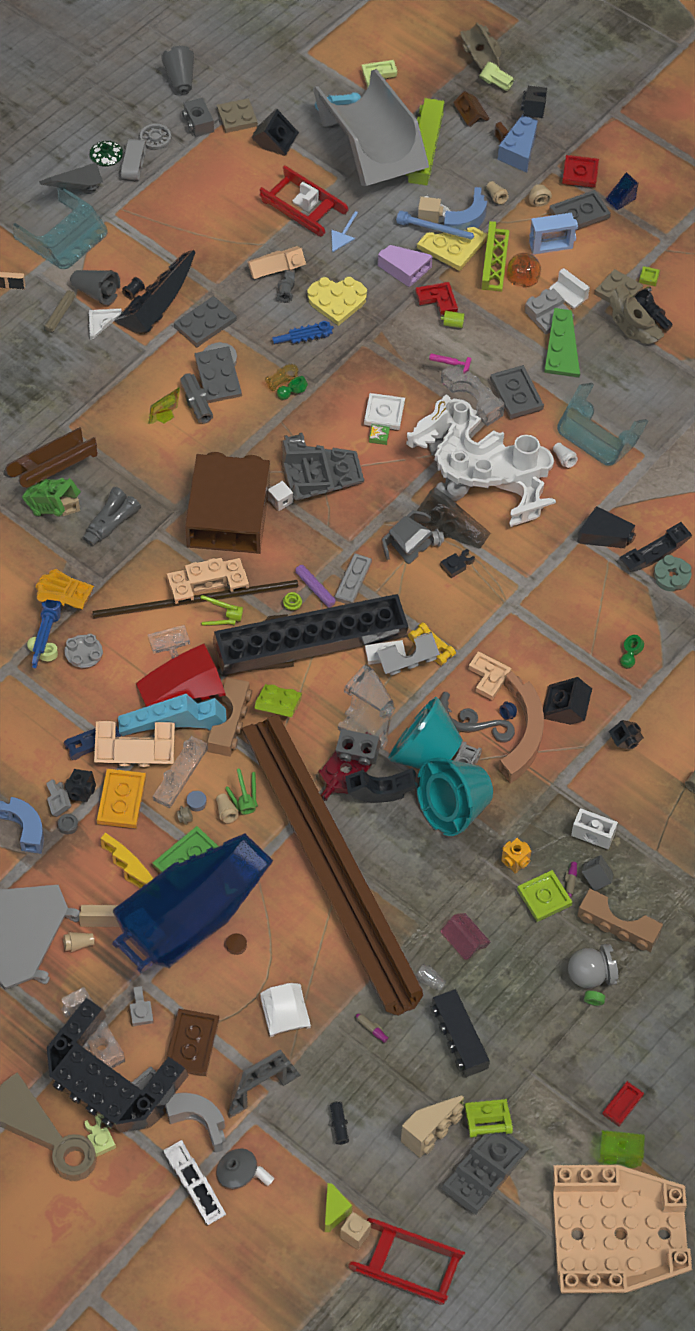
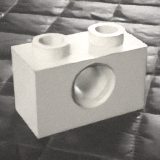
[571,808,618,850]

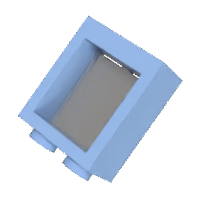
[529,213,578,255]

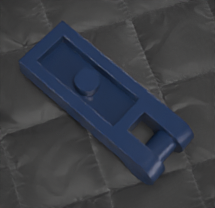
[64,726,121,760]

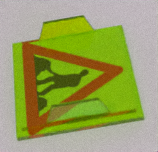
[148,387,180,424]

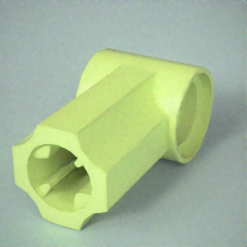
[479,62,514,91]

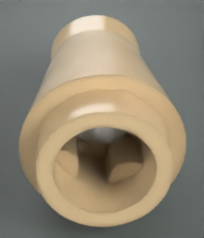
[486,181,508,204]
[216,794,238,823]
[63,932,94,952]

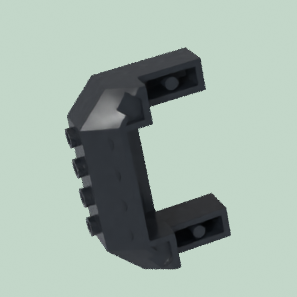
[46,997,189,1133]

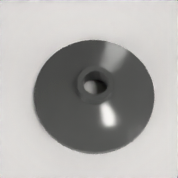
[217,1148,257,1189]

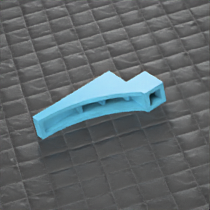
[118,694,227,736]

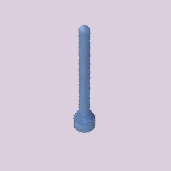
[397,210,474,240]

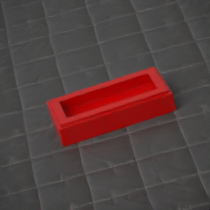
[602,1081,644,1127]

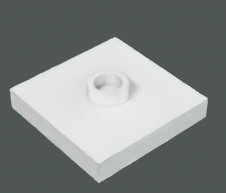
[364,393,405,430]

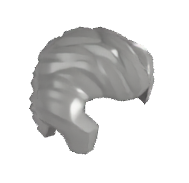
[436,477,470,501]

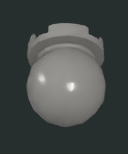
[568,944,618,989]

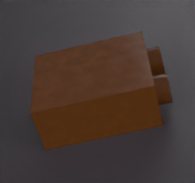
[185,452,270,554]

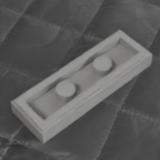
[335,553,372,604]

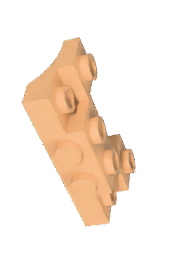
[167,558,249,604]
[94,721,175,767]

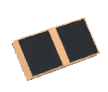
[0,272,26,290]

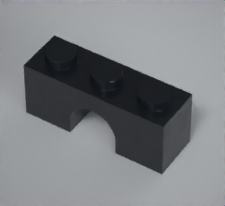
[521,85,547,119]

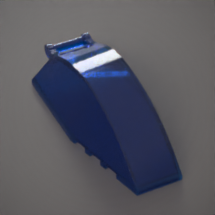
[112,833,273,973]

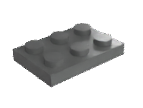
[549,190,611,234]
[174,296,237,347]
[194,346,242,403]
[490,365,544,419]

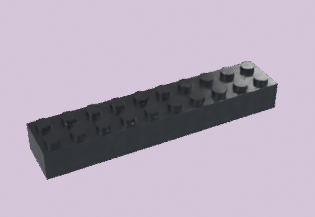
[213,594,409,675]

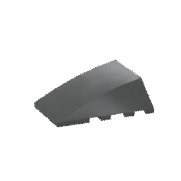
[282,440,364,500]
[227,1049,301,1119]

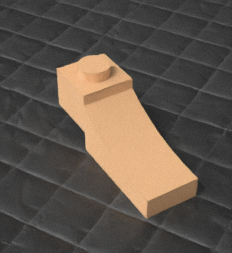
[247,246,306,279]

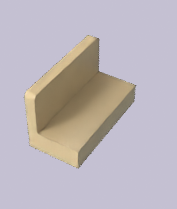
[79,905,122,927]

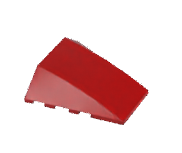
[136,643,226,707]

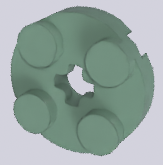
[654,555,692,592]

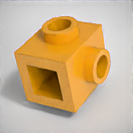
[501,838,531,874]

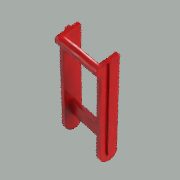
[259,165,349,237]
[348,1218,465,1305]

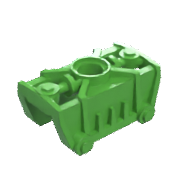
[22,478,81,517]

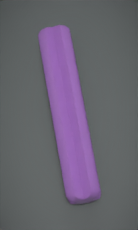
[295,564,336,608]

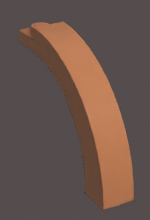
[499,671,544,784]

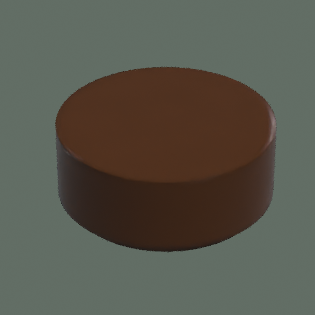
[226,933,247,955]

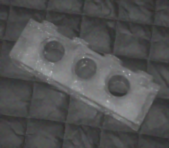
[61,987,125,1068]

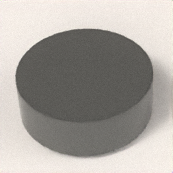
[58,814,78,835]

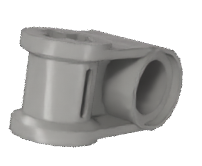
[455,741,482,765]

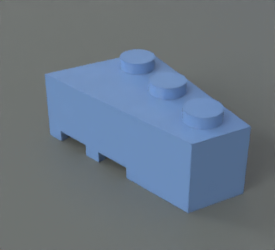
[498,115,538,173]

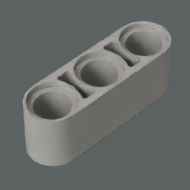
[121,139,146,181]

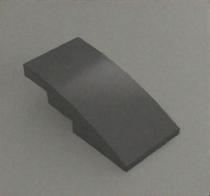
[442,1124,529,1215]

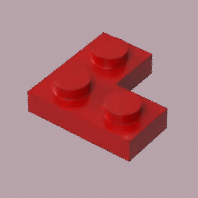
[415,282,458,315]

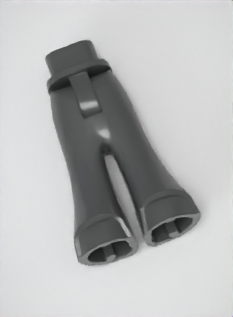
[82,487,141,546]

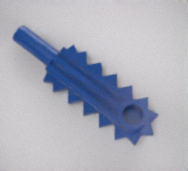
[272,321,334,344]

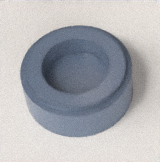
[187,791,207,811]

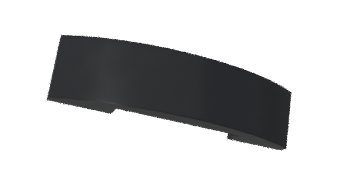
[620,522,692,572]

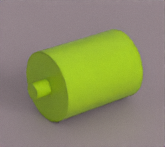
[441,311,465,328]

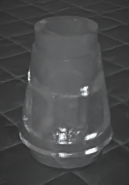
[416,964,446,992]

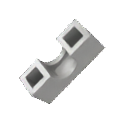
[377,632,440,676]

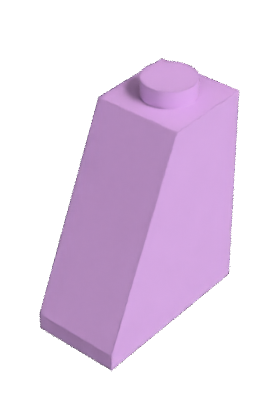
[378,245,433,287]

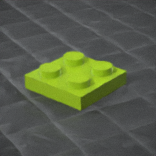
[255,684,302,717]
[517,870,573,922]

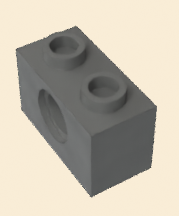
[182,97,214,137]

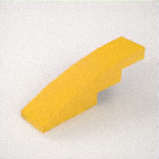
[101,833,160,900]

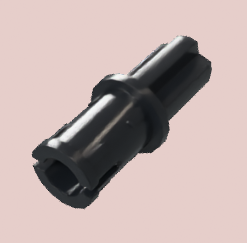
[330,1101,349,1145]

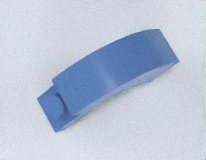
[444,187,487,230]
[0,797,44,854]

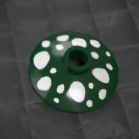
[90,141,123,167]

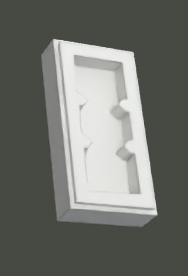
[365,640,406,665]

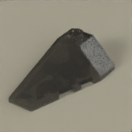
[417,488,491,548]

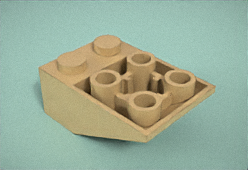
[401,1095,464,1158]

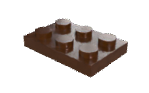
[167,1009,220,1076]

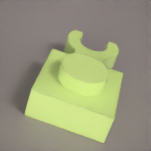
[85,1116,116,1157]

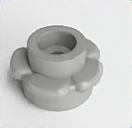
[429,529,444,547]

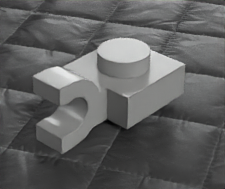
[46,780,71,817]
[130,986,153,1026]

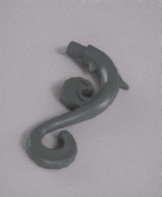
[440,692,515,742]

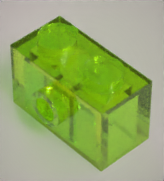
[599,1130,645,1168]

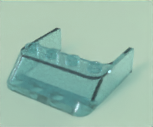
[12,187,108,269]

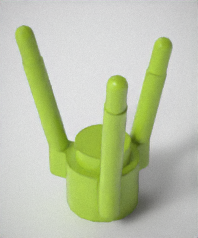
[201,595,243,626]

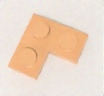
[468,651,512,700]

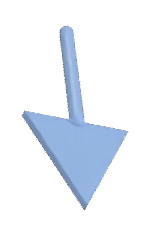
[332,211,358,253]

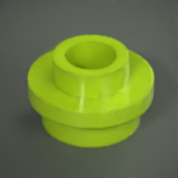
[283,592,302,611]

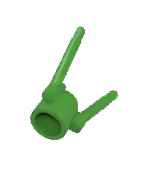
[225,768,258,815]

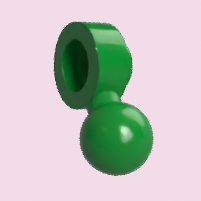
[276,376,308,400]
[620,634,644,669]

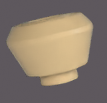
[529,184,552,207]

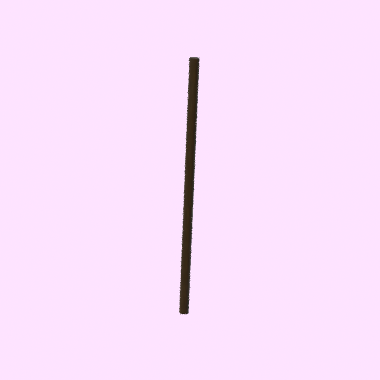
[92,580,298,618]

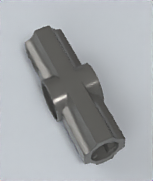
[180,373,213,424]

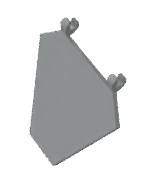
[0,885,80,989]

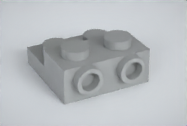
[525,288,574,334]

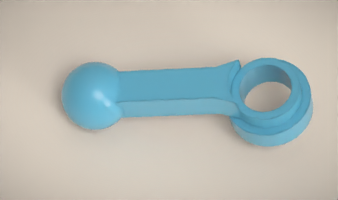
[315,92,361,110]

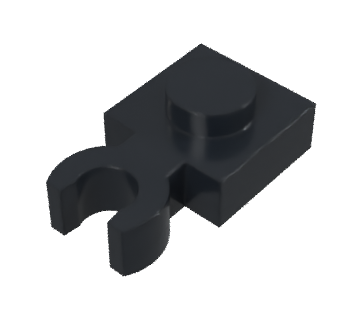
[440,549,475,578]

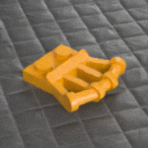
[36,569,94,609]

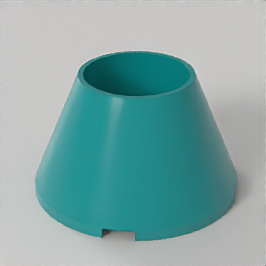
[388,697,463,769]
[417,758,493,836]

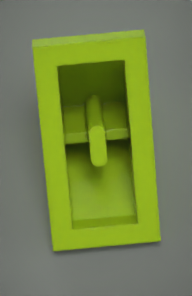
[325,1183,352,1232]

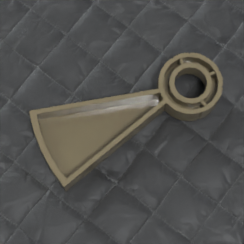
[0,1072,96,1181]

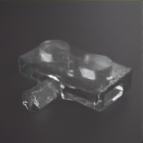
[148,625,190,659]

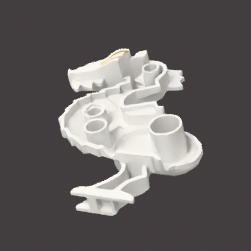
[406,394,556,526]

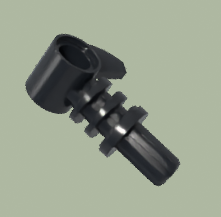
[634,286,673,331]

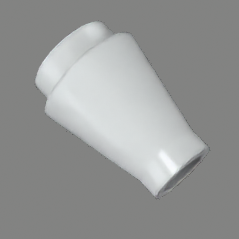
[553,443,578,468]

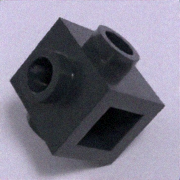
[608,720,644,750]
[65,769,96,802]

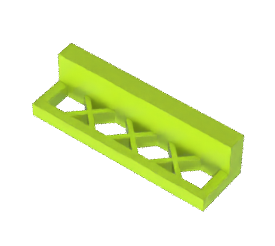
[482,221,509,292]

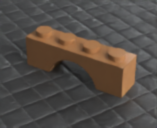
[207,677,252,757]
[577,889,663,952]

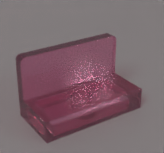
[441,913,490,960]

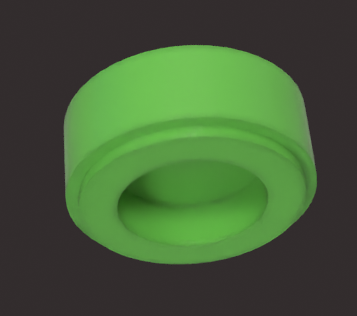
[584,991,605,1006]

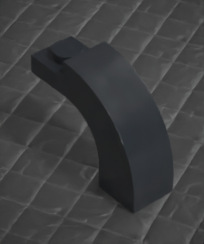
[345,768,418,803]

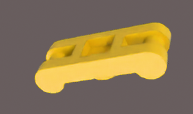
[408,622,456,666]

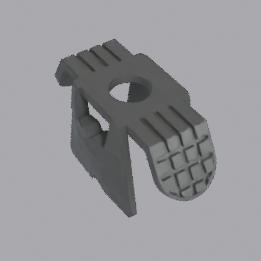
[382,510,432,564]

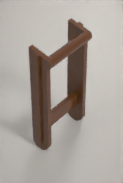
[5,427,98,488]

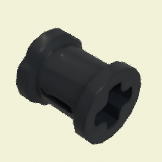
[122,277,145,300]

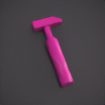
[429,353,472,374]

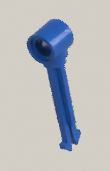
[32,599,61,668]

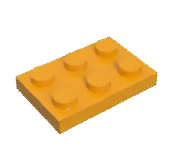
[97,769,146,829]

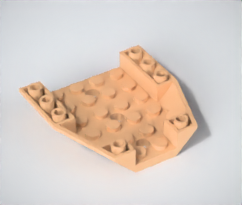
[553,1165,692,1293]

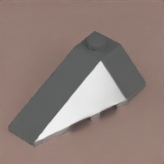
[39,163,103,191]

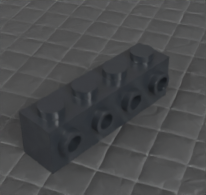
[430,989,490,1078]

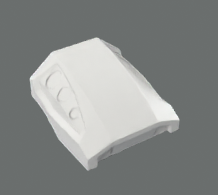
[260,983,311,1037]

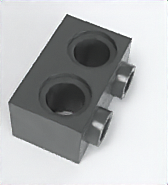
[335,729,381,765]

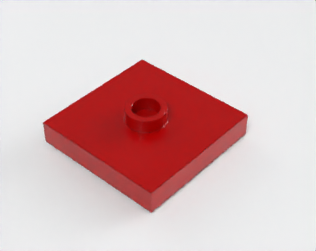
[562,155,599,188]

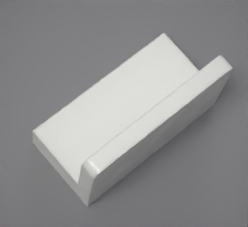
[549,268,590,309]

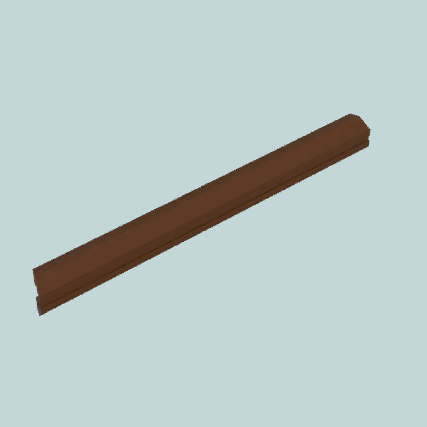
[241,714,423,1016]

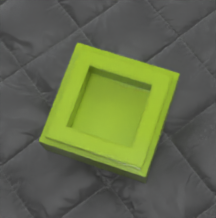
[639,266,660,286]

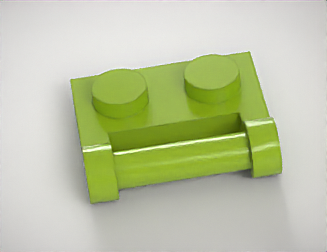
[465,1099,513,1138]

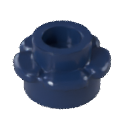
[499,701,517,720]

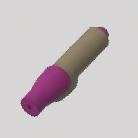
[565,862,577,898]
[356,1014,389,1043]

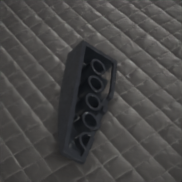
[114,250,196,334]

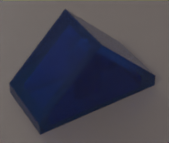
[606,172,639,210]

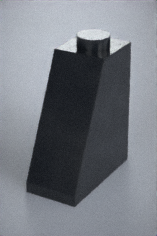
[577,506,636,549]

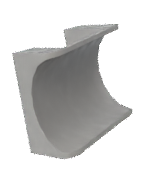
[313,69,429,186]

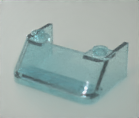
[557,383,648,466]

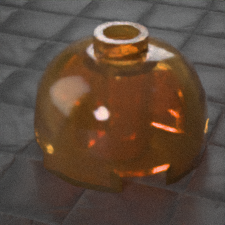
[506,253,541,288]

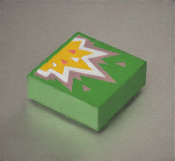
[369,424,390,445]

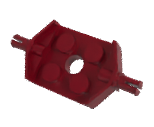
[318,732,372,801]

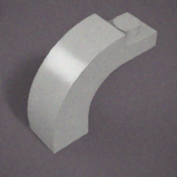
[165,1093,226,1153]

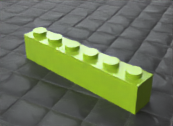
[405,98,444,186]

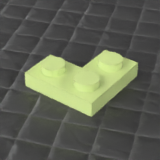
[362,60,397,88]

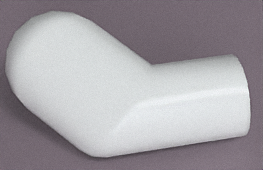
[253,1166,275,1186]

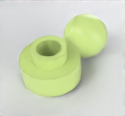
[27,637,58,661]

